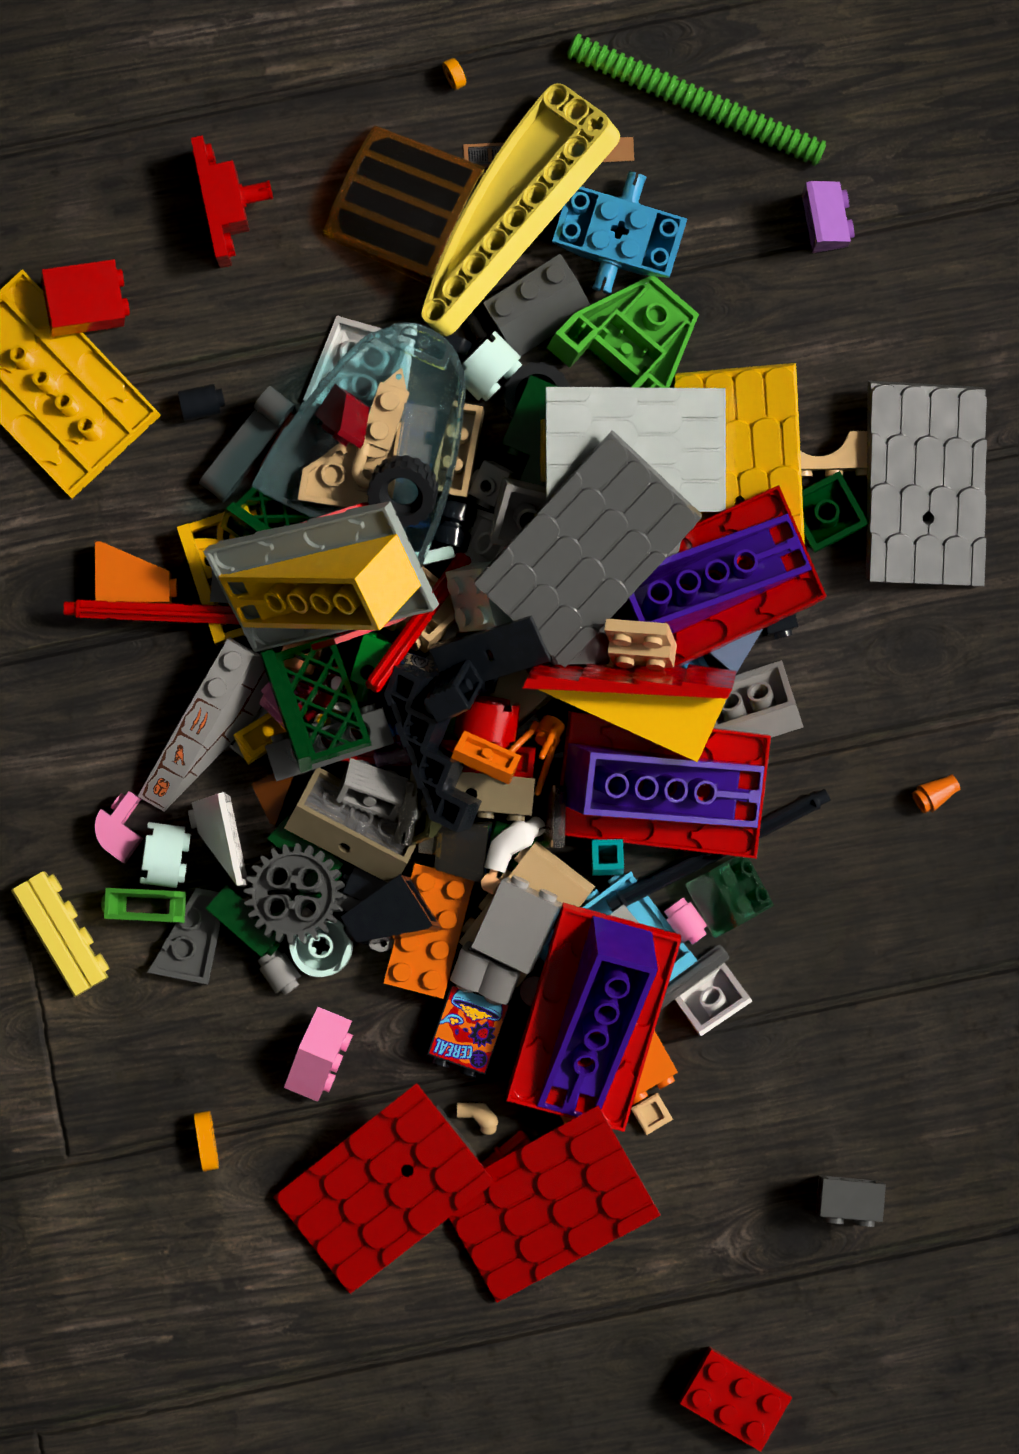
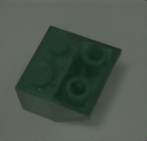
[685,856,774,938]

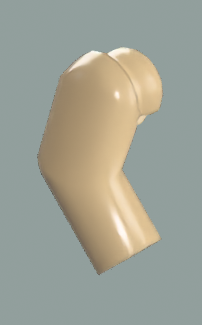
[457,1102,498,1135]

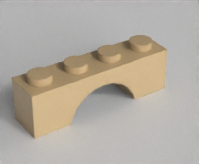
[800,431,867,478]

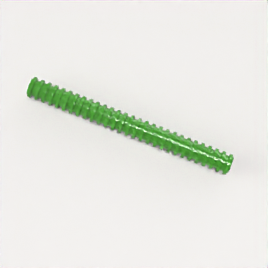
[567,33,826,166]

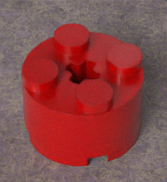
[454,695,521,749]

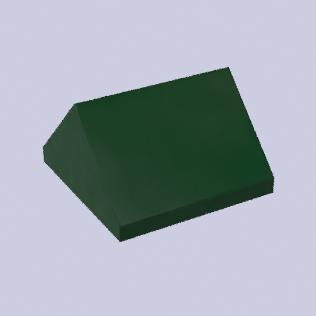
[802,471,869,553]

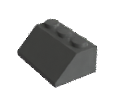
[483,254,590,356]

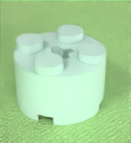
[452,331,522,401]
[140,822,191,888]
[289,919,353,977]

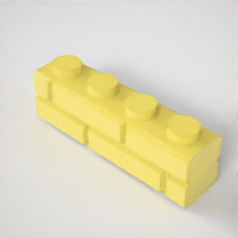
[11,871,109,997]

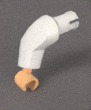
[481,817,545,895]

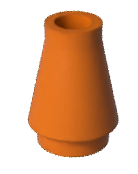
[912,774,960,813]

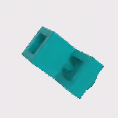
[591,839,624,876]

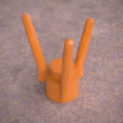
[508,715,565,796]

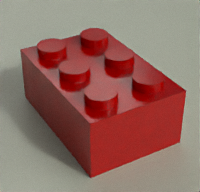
[679,1346,792,1452]

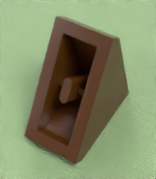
[251,773,295,826]

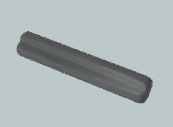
[661,945,729,1009]

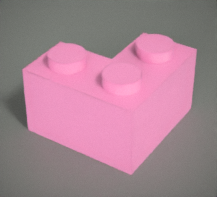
[284,1007,353,1102]

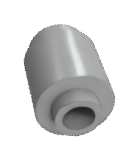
[258,948,301,995]

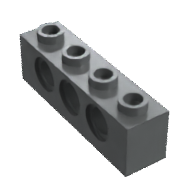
[265,703,397,781]

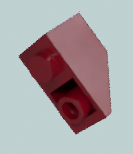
[314,384,370,449]

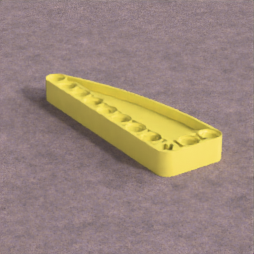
[421,83,620,336]

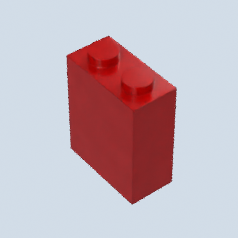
[41,259,130,337]

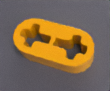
[194,1111,219,1171]

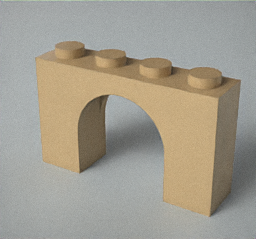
[459,841,595,987]

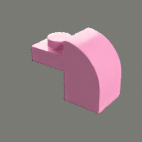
[95,791,144,863]

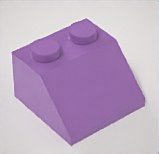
[802,181,855,253]

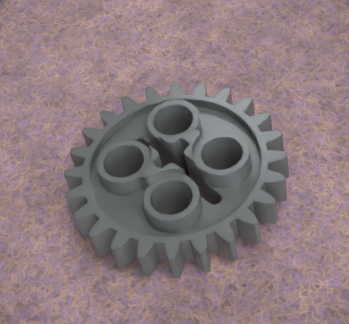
[244,843,346,945]

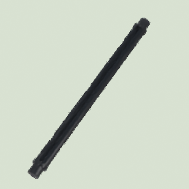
[606,789,831,912]

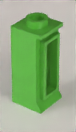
[101,888,186,923]

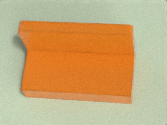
[451,731,521,784]

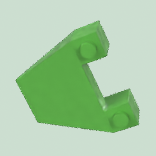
[547,276,699,388]

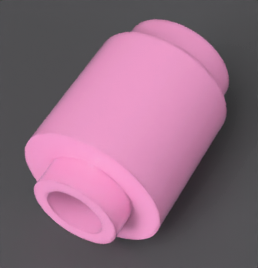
[664,897,708,945]

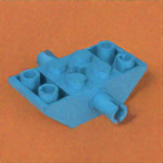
[552,171,687,294]

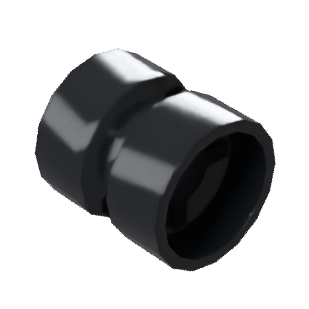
[429,500,478,553]

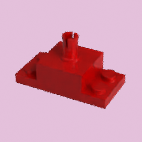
[191,135,273,268]

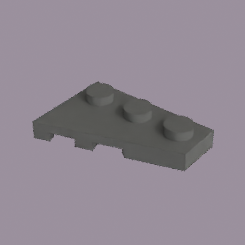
[147,888,221,985]

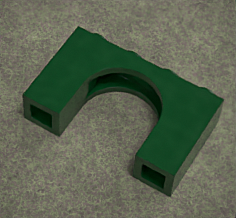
[206,815,344,958]

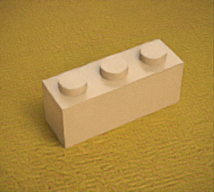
[437,401,484,501]

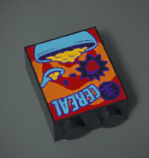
[427,984,510,1078]

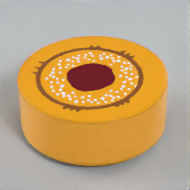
[442,58,466,90]

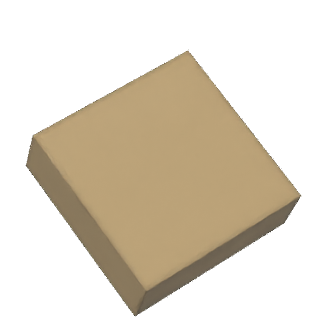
[631,1093,673,1135]

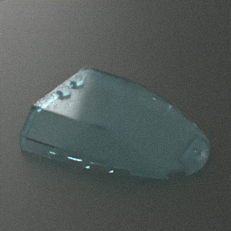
[252,322,466,566]

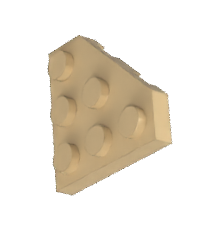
[298,422,405,508]

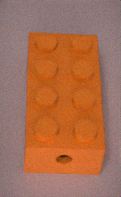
[384,863,475,999]

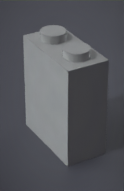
[471,875,563,974]

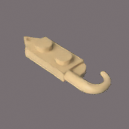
[351,368,410,489]

